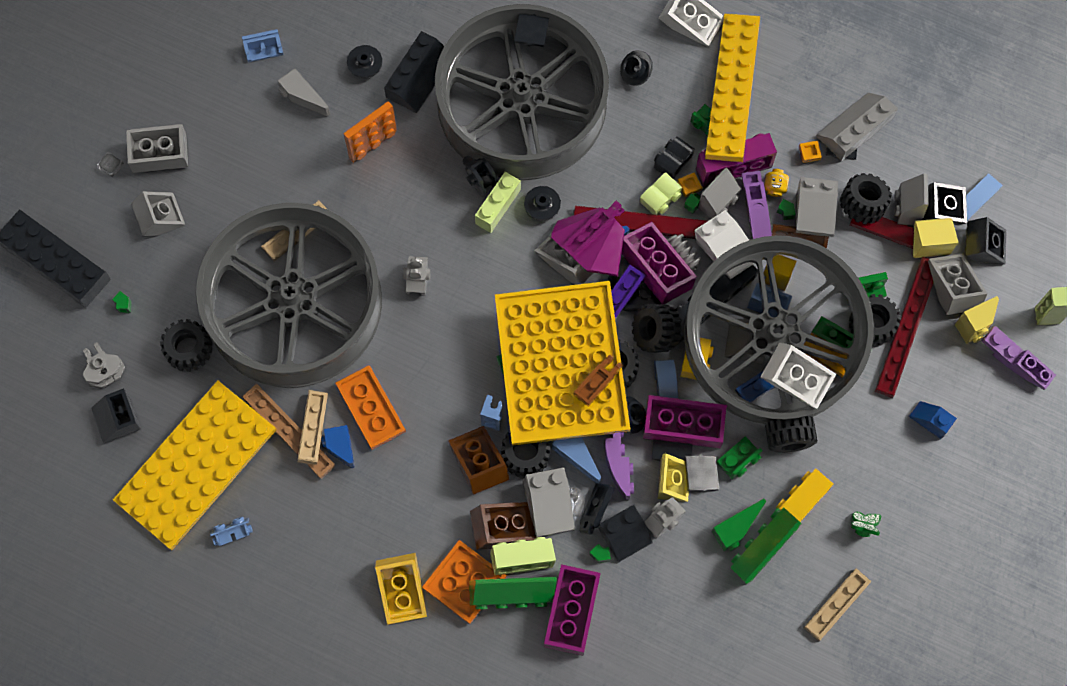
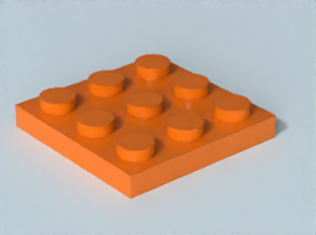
[343,101,397,163]
[422,540,507,624]

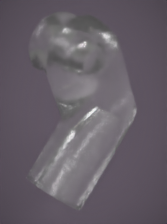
[569,487,585,517]

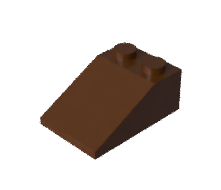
[448,426,509,495]
[470,502,536,550]

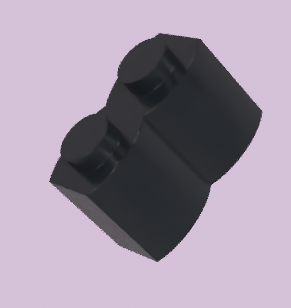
[654,136,695,179]

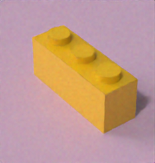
[775,468,834,522]

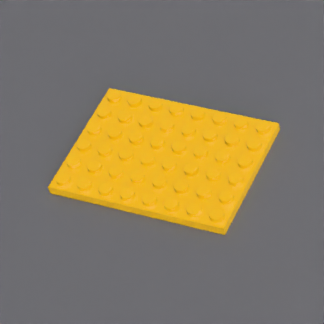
[495,281,630,445]

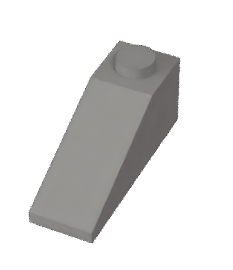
[278,68,330,117]

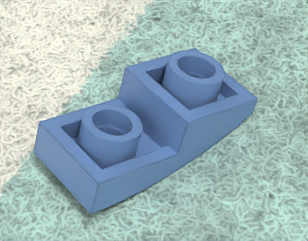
[654,360,678,399]

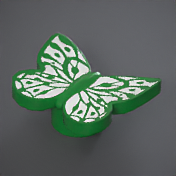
[851,511,881,537]

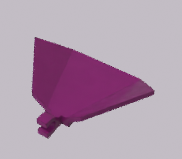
[551,200,625,276]

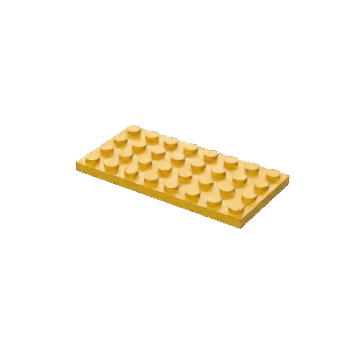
[113,380,277,550]

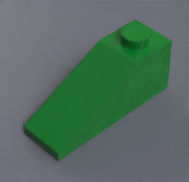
[812,316,872,351]
[711,499,766,551]

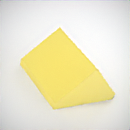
[913,218,958,258]
[657,454,689,502]

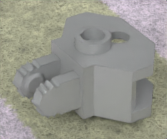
[403,256,431,295]
[83,342,125,388]
[644,497,686,539]

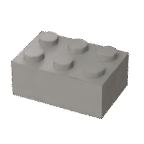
[126,124,188,173]

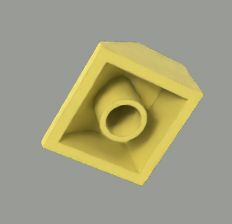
[955,296,999,344]

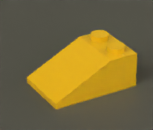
[375,553,427,625]

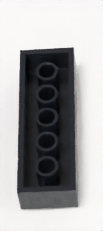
[0,209,111,308]

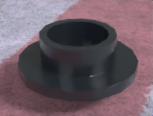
[347,45,383,78]
[620,50,653,86]
[524,186,561,221]
[625,396,646,434]

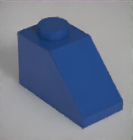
[909,401,957,439]
[321,425,355,468]

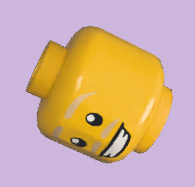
[764,169,789,197]

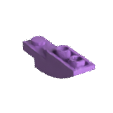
[742,171,772,239]
[982,326,1056,390]
[604,432,634,500]

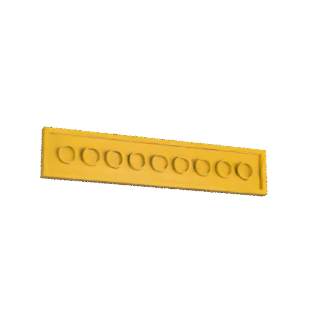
[705,13,760,162]

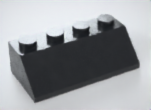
[384,31,445,113]

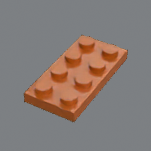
[335,365,406,450]

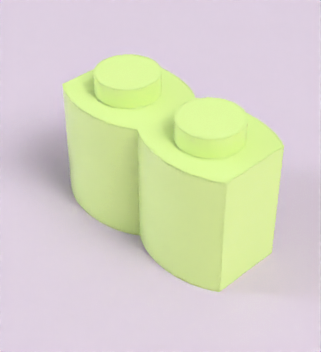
[640,173,682,215]

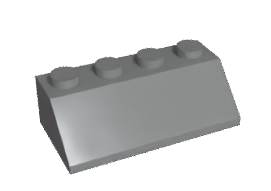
[816,92,898,161]

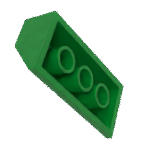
[730,507,802,584]
[469,577,556,609]

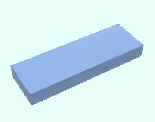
[966,173,1003,221]

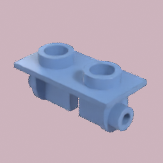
[210,516,253,546]

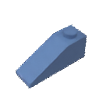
[552,437,601,483]

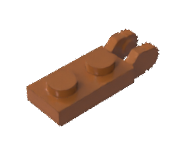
[573,355,623,407]

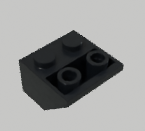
[91,388,141,444]

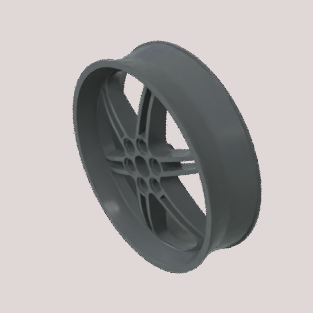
[435,4,609,180]
[196,203,382,388]
[684,235,874,424]

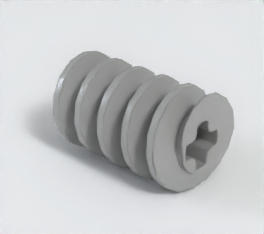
[667,234,702,271]

